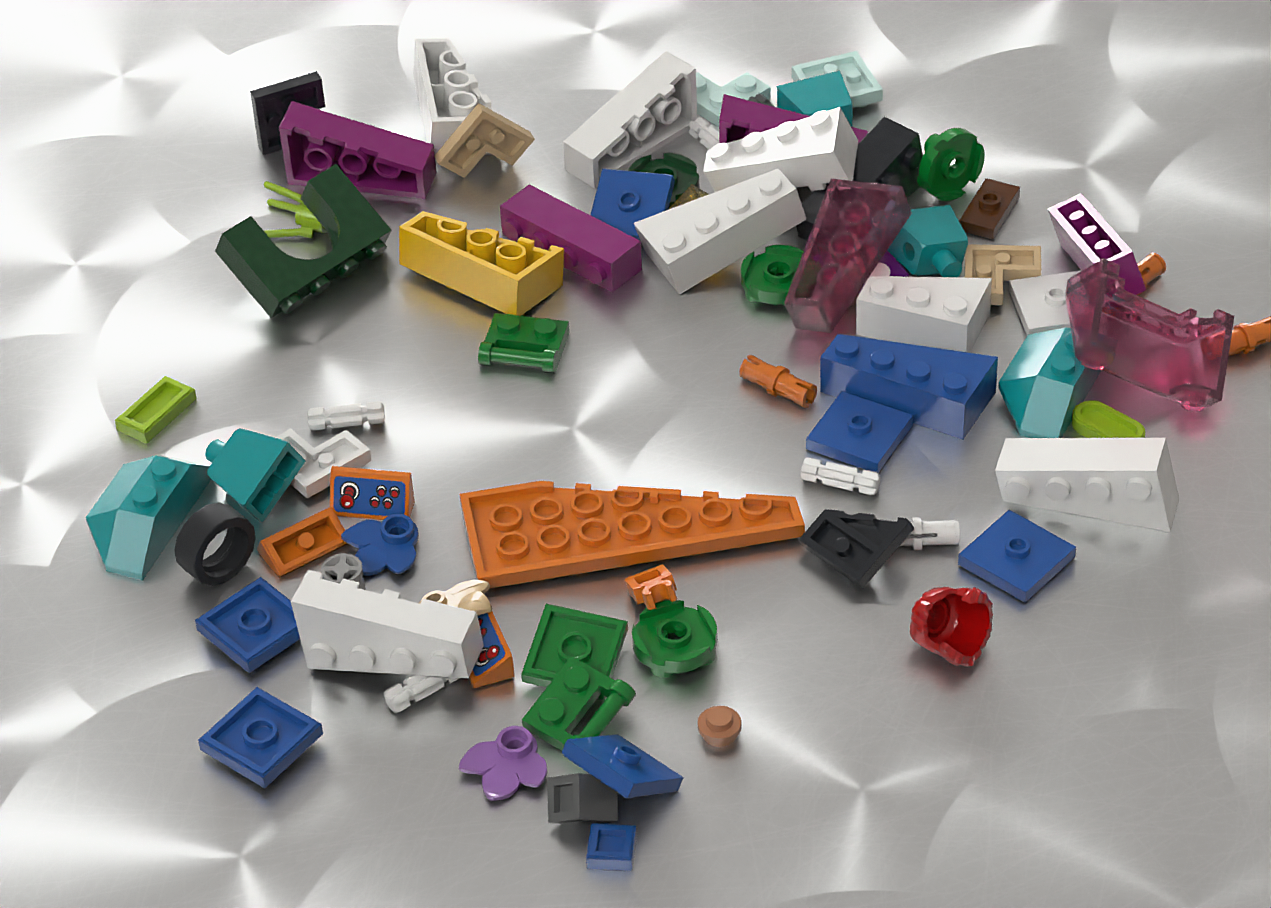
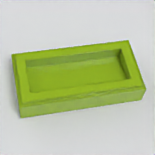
[115,376,197,444]

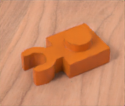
[624,564,677,610]

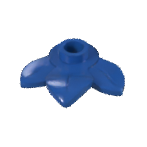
[341,514,419,575]

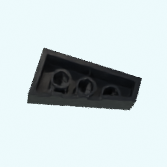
[796,117,923,250]

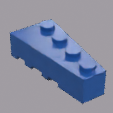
[820,334,998,440]

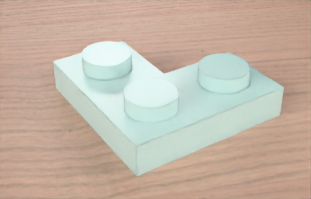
[792,51,883,108]
[696,72,771,127]

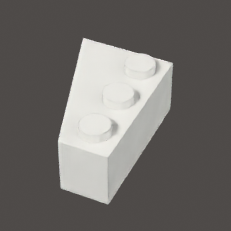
[856,276,992,353]

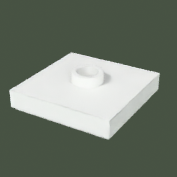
[1009,270,1104,336]

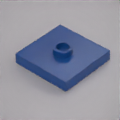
[590,169,675,240]
[806,391,913,473]
[958,510,1076,603]
[195,577,300,673]
[198,687,323,788]
[562,734,684,798]

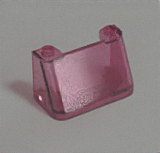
[1065,258,1234,412]

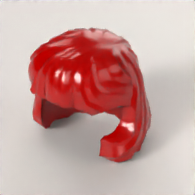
[910,587,993,667]

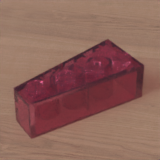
[784,178,912,333]

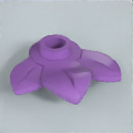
[459,726,547,801]

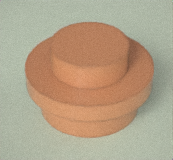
[698,706,742,747]

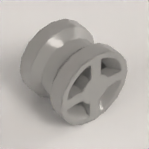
[321,553,366,590]

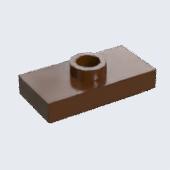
[959,178,1020,239]

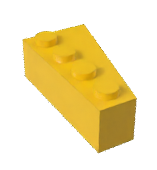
[399,211,564,316]

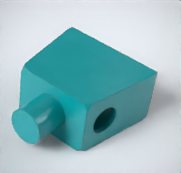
[777,71,853,127]
[880,205,968,277]
[205,428,306,523]

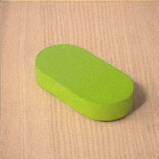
[1072,400,1146,438]

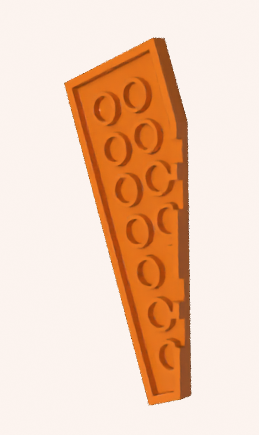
[459,481,805,589]

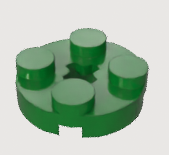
[917,128,985,201]
[741,245,816,308]
[632,600,718,678]

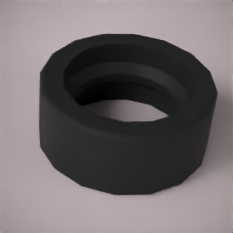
[174,502,256,586]

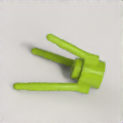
[263,181,326,239]

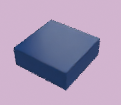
[586,823,637,871]

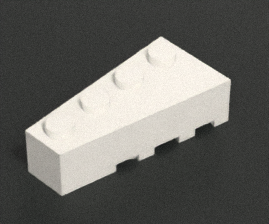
[413,38,499,155]
[563,50,697,189]
[703,107,858,192]
[634,169,806,295]
[995,438,1179,532]
[291,570,484,678]

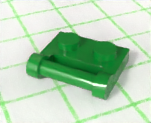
[478,313,570,373]
[522,656,636,751]

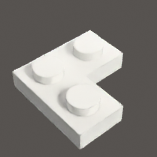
[275,428,372,499]

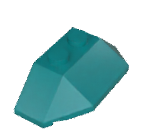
[998,327,1114,438]
[85,455,212,580]

